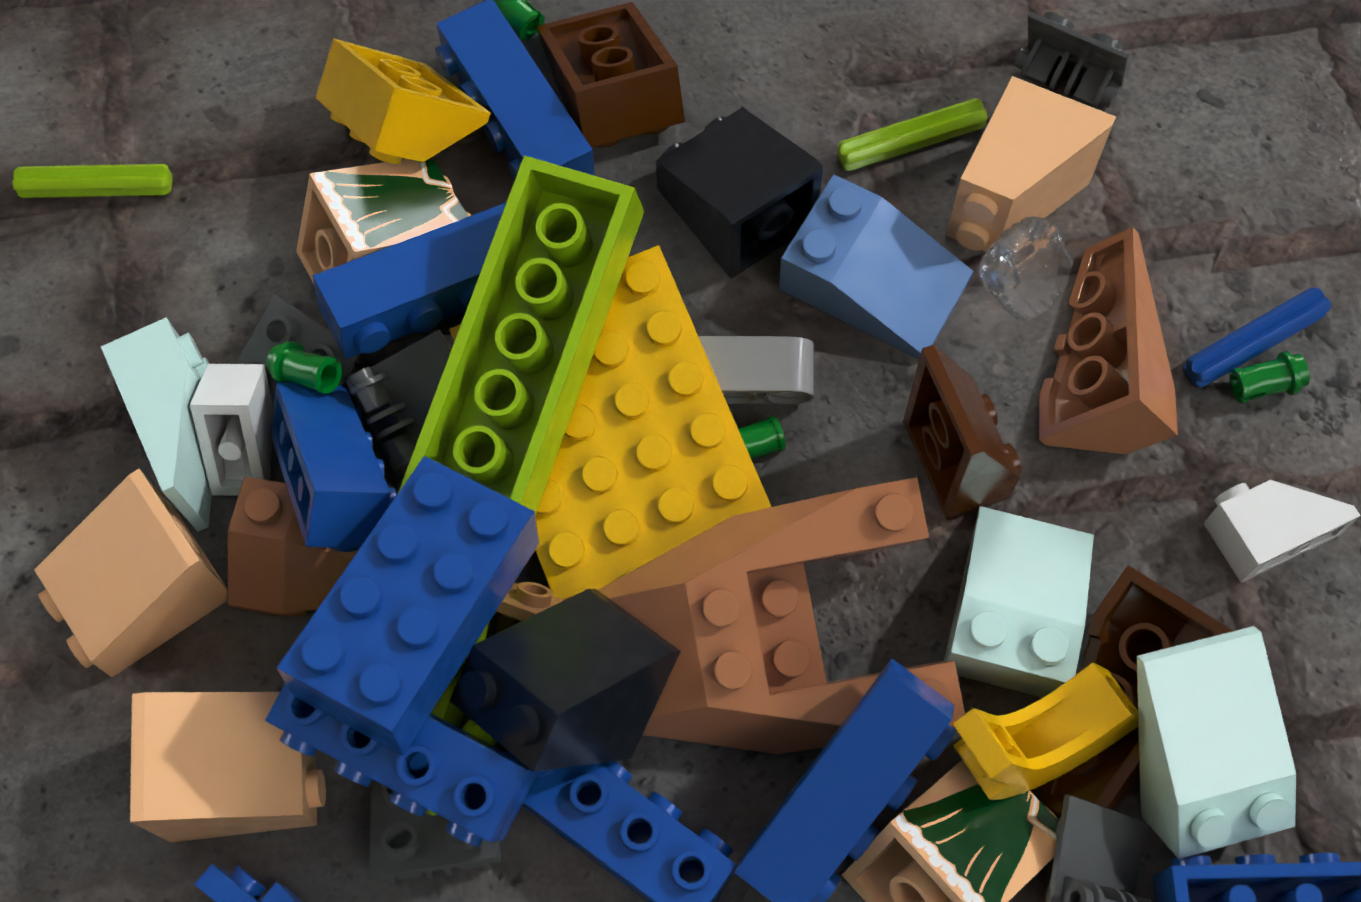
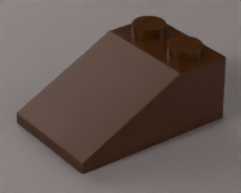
[537,2,685,148]
[903,345,1021,520]

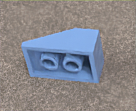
[779,174,974,359]

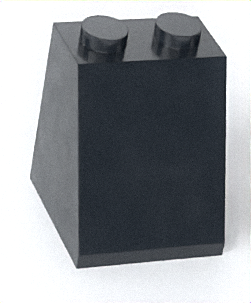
[656,107,823,279]
[449,589,681,772]

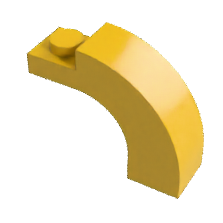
[953,662,1139,800]

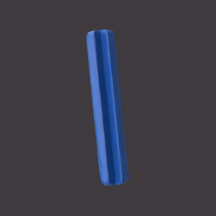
[1183,288,1331,387]

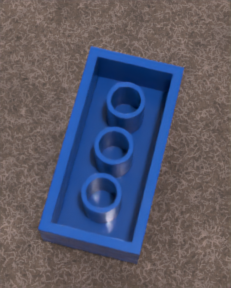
[277,456,539,756]

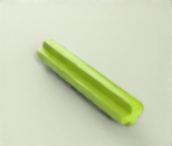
[837,98,988,171]
[12,164,173,198]

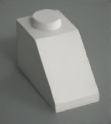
[190,364,273,496]
[1203,480,1361,583]

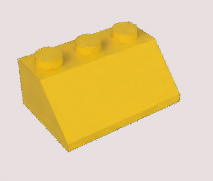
[315,38,491,164]

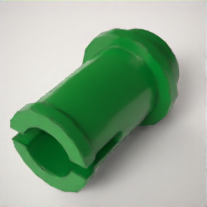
[483,0,545,40]
[266,341,342,394]
[1229,351,1310,404]
[738,416,786,460]

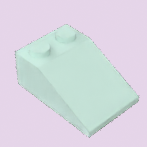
[101,317,212,532]
[944,506,1094,698]
[1137,626,1296,859]

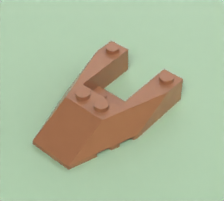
[598,477,965,754]

